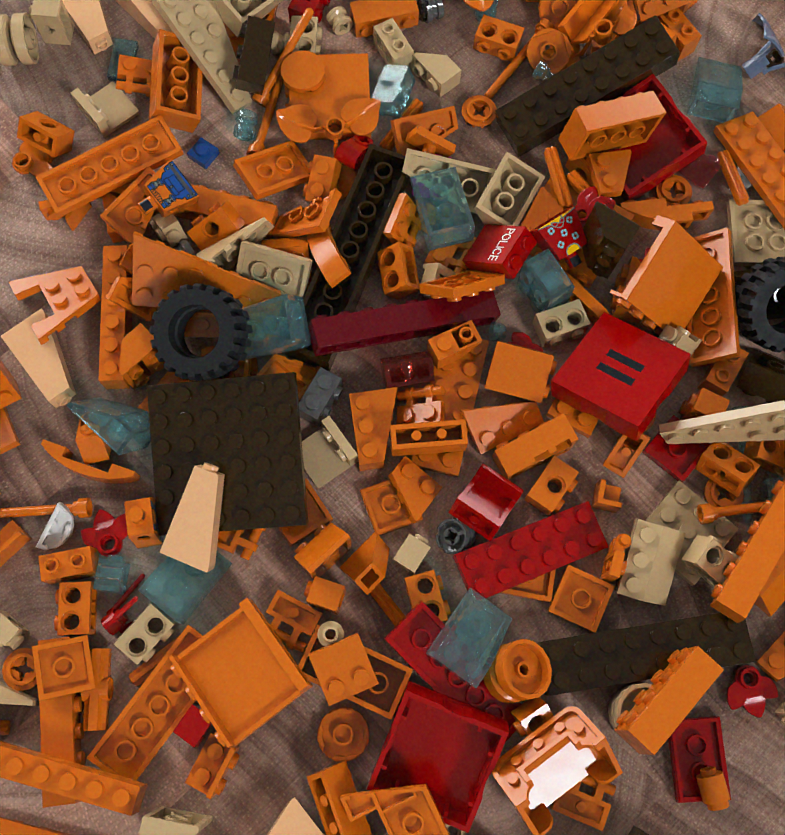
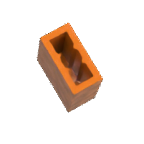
[484,340,557,403]

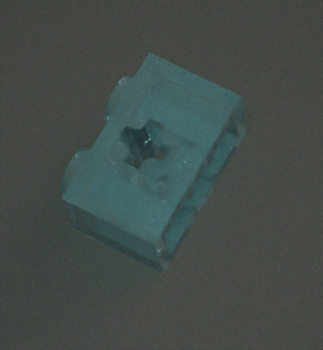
[371,65,416,116]

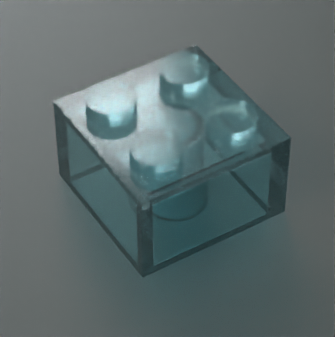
[518,249,575,313]

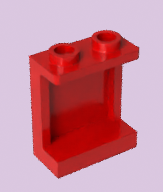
[448,464,524,541]

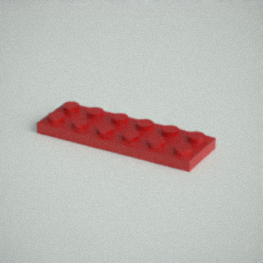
[453,501,609,604]
[384,601,521,743]

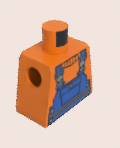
[137,159,199,218]
[124,497,163,549]

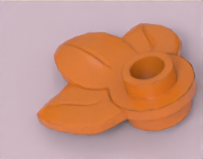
[12,142,55,177]

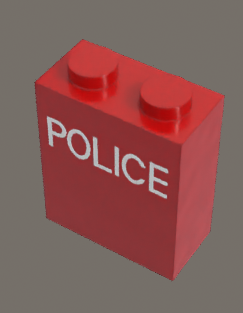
[462,224,537,279]

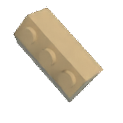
[474,152,545,226]
[615,518,686,606]
[139,806,213,835]

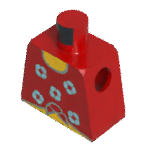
[529,207,587,269]

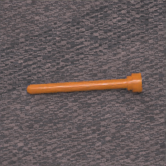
[251,8,314,108]
[484,18,554,99]
[246,73,283,155]
[0,498,93,518]
[697,501,765,524]

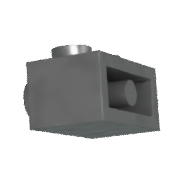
[299,367,344,427]

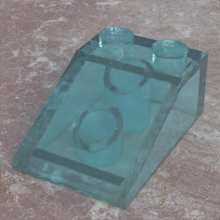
[687,57,743,123]
[410,167,475,251]
[239,294,311,361]
[67,397,151,455]
[138,552,232,625]
[426,588,512,688]

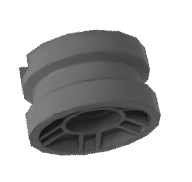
[417,0,444,23]
[436,518,476,554]

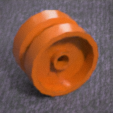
[482,639,552,704]

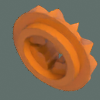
[462,95,497,129]
[655,175,692,206]
[703,479,744,507]
[2,648,37,691]

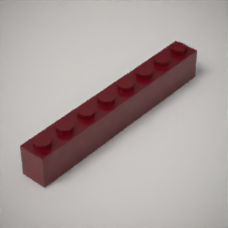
[307,291,501,356]

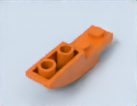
[619,197,714,230]

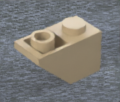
[412,52,462,97]

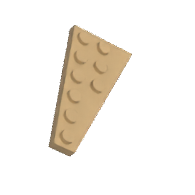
[152,0,252,114]
[659,400,785,444]

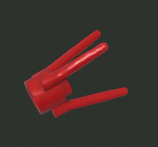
[100,574,163,635]

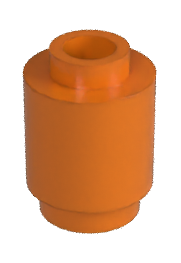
[696,766,730,811]

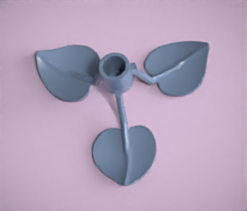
[742,13,785,79]

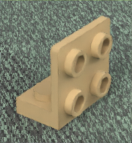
[70,82,139,138]
[302,416,358,488]

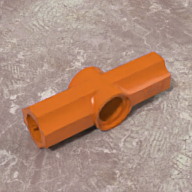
[81,648,114,731]

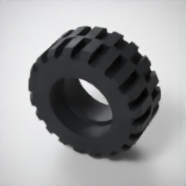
[735,257,785,353]
[150,283,252,381]

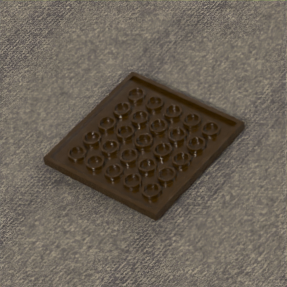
[147,372,308,536]

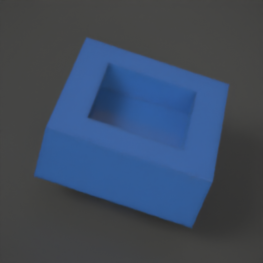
[187,137,220,169]

